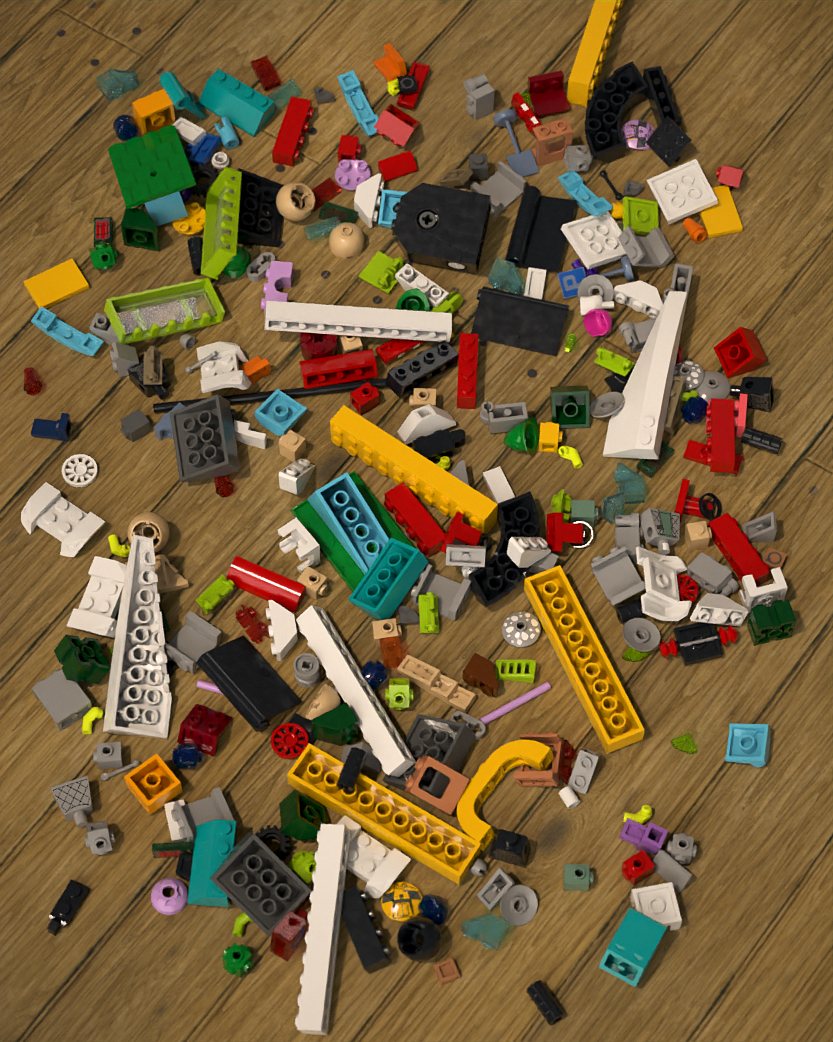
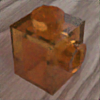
[379,636,403,669]

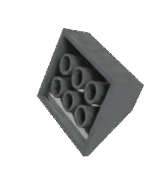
[170,395,240,482]
[383,714,475,799]
[210,831,311,936]

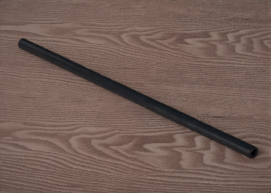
[153,378,388,413]

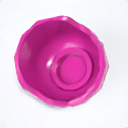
[584,308,612,337]

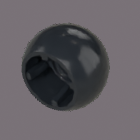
[397,916,442,962]

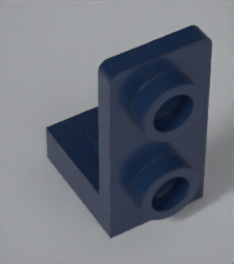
[31,413,72,441]

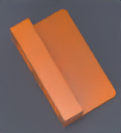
[374,43,407,82]
[237,356,271,391]

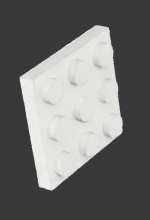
[647,159,718,225]
[561,211,627,269]

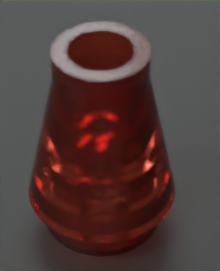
[23,367,42,395]
[214,475,234,497]

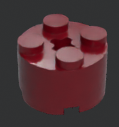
[300,332,338,360]

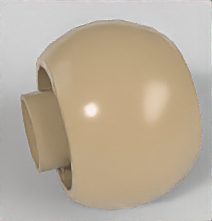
[276,182,315,221]
[127,512,169,553]

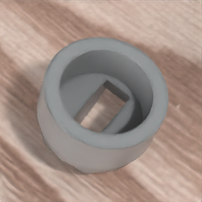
[179,334,196,350]
[470,858,487,876]

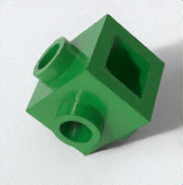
[89,242,118,270]
[222,943,253,978]

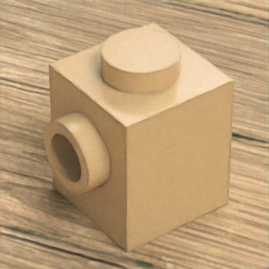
[338,335,363,354]
[409,388,436,410]
[278,430,306,462]
[684,521,712,551]
[297,566,328,600]
[372,618,402,648]

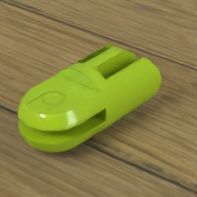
[430,291,463,314]

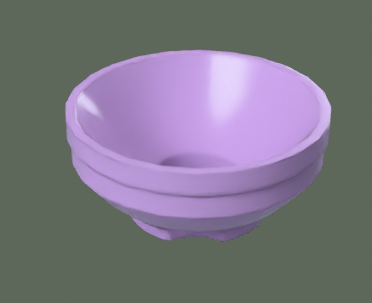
[151,878,188,915]

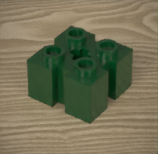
[747,600,796,646]
[54,635,111,684]

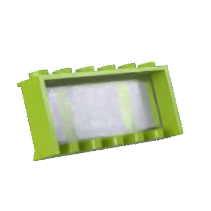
[201,166,242,280]
[104,278,225,344]

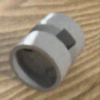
[294,653,320,688]

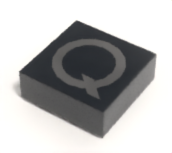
[397,75,417,95]

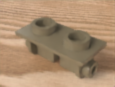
[143,346,163,385]

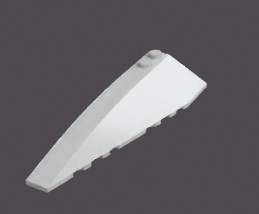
[603,291,688,459]
[103,535,172,739]

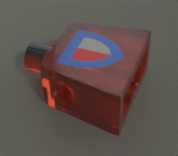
[270,909,308,962]

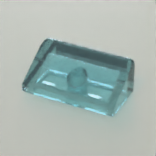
[266,79,302,112]
[304,216,341,240]
[601,492,626,525]

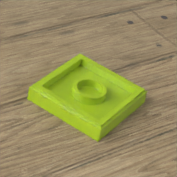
[622,196,659,235]

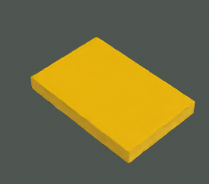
[699,185,743,238]
[23,259,89,309]

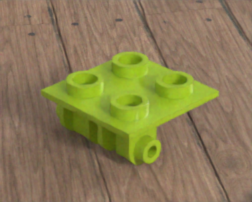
[358,251,405,294]

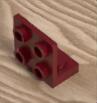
[527,70,570,117]
[177,704,232,756]

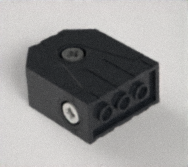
[391,183,492,275]

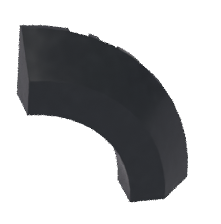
[585,61,649,163]
[469,491,540,608]

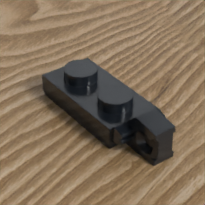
[47,879,90,936]

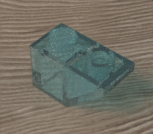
[96,69,139,102]
[488,257,524,295]
[613,463,646,505]
[461,914,510,951]

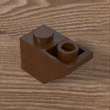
[462,653,499,698]

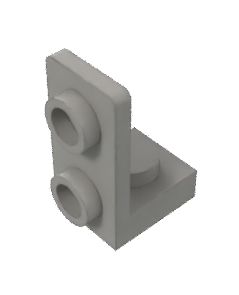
[567,747,602,794]

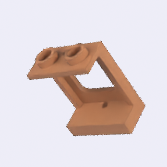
[531,118,573,167]
[514,732,564,787]
[405,755,469,815]

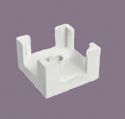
[278,518,321,574]
[739,567,788,613]
[630,882,682,930]

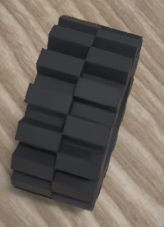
[189,163,219,198]
[255,825,291,861]

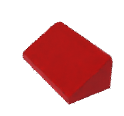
[378,151,418,182]

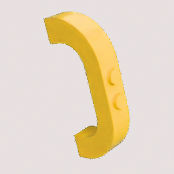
[457,740,554,851]

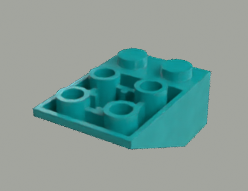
[599,907,667,987]

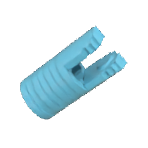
[215,116,239,150]

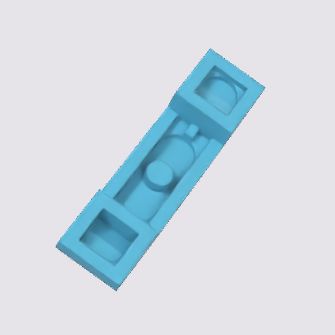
[337,70,379,137]
[558,171,613,216]
[31,307,104,356]

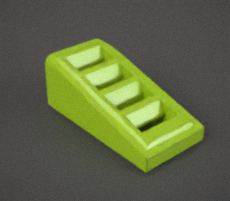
[495,660,536,684]

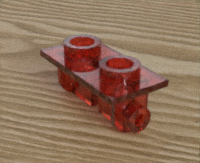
[235,604,270,644]
[551,740,575,785]

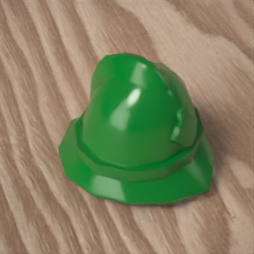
[222,245,251,279]
[396,288,430,312]
[503,417,539,454]

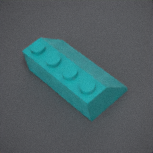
[198,68,275,137]
[348,538,429,621]
[187,820,237,907]

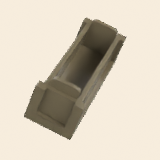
[664,376,688,434]

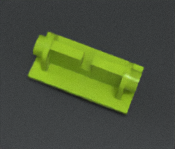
[594,347,635,377]
[551,489,572,523]
[195,574,235,615]
[418,592,439,633]

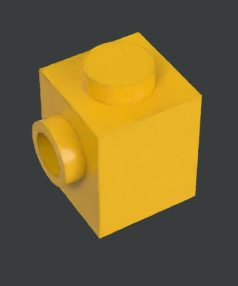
[539,422,563,453]

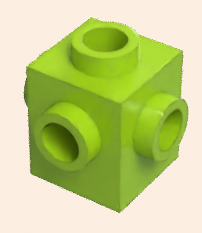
[385,678,413,710]
[287,850,316,885]

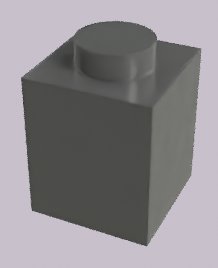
[469,154,488,181]
[120,409,151,443]

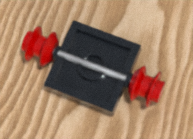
[659,622,738,666]

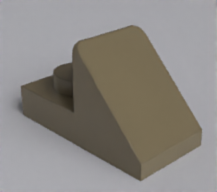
[438,168,473,189]

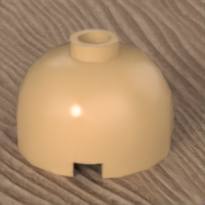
[329,222,365,259]
[305,684,341,721]

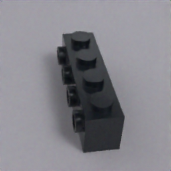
[643,66,682,127]
[385,340,459,398]
[341,885,392,974]

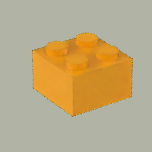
[132,89,176,136]
[124,753,183,815]

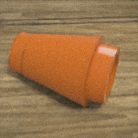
[683,217,707,243]

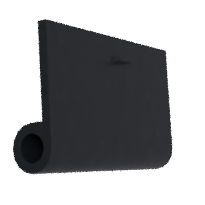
[505,186,577,273]
[471,286,569,357]
[197,635,302,732]

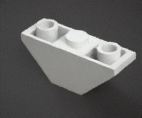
[354,174,384,228]
[395,264,449,307]
[613,280,663,319]
[397,404,456,445]
[279,459,315,495]
[507,537,551,568]
[690,593,749,627]
[265,600,298,661]

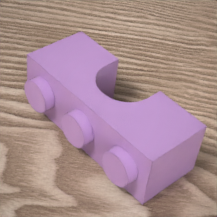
[261,261,294,316]

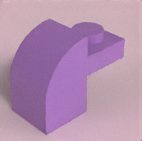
[618,818,668,854]

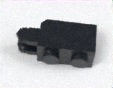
[413,429,465,463]

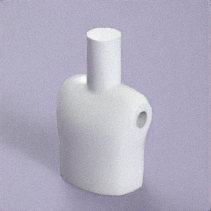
[580,295,614,316]

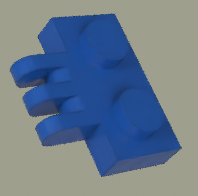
[184,133,222,166]

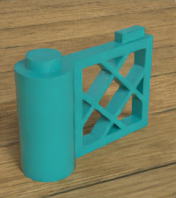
[159,72,207,120]

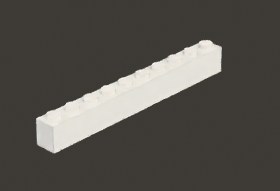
[264,301,452,342]
[296,605,416,777]
[295,824,351,1035]

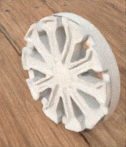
[62,454,98,488]

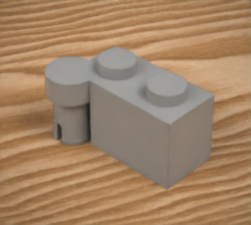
[463,73,494,121]
[661,263,693,309]
[619,318,657,354]
[480,401,528,434]
[614,512,644,563]
[687,552,739,597]

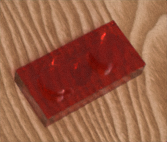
[251,56,281,91]
[312,177,341,212]

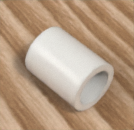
[558,786,580,809]

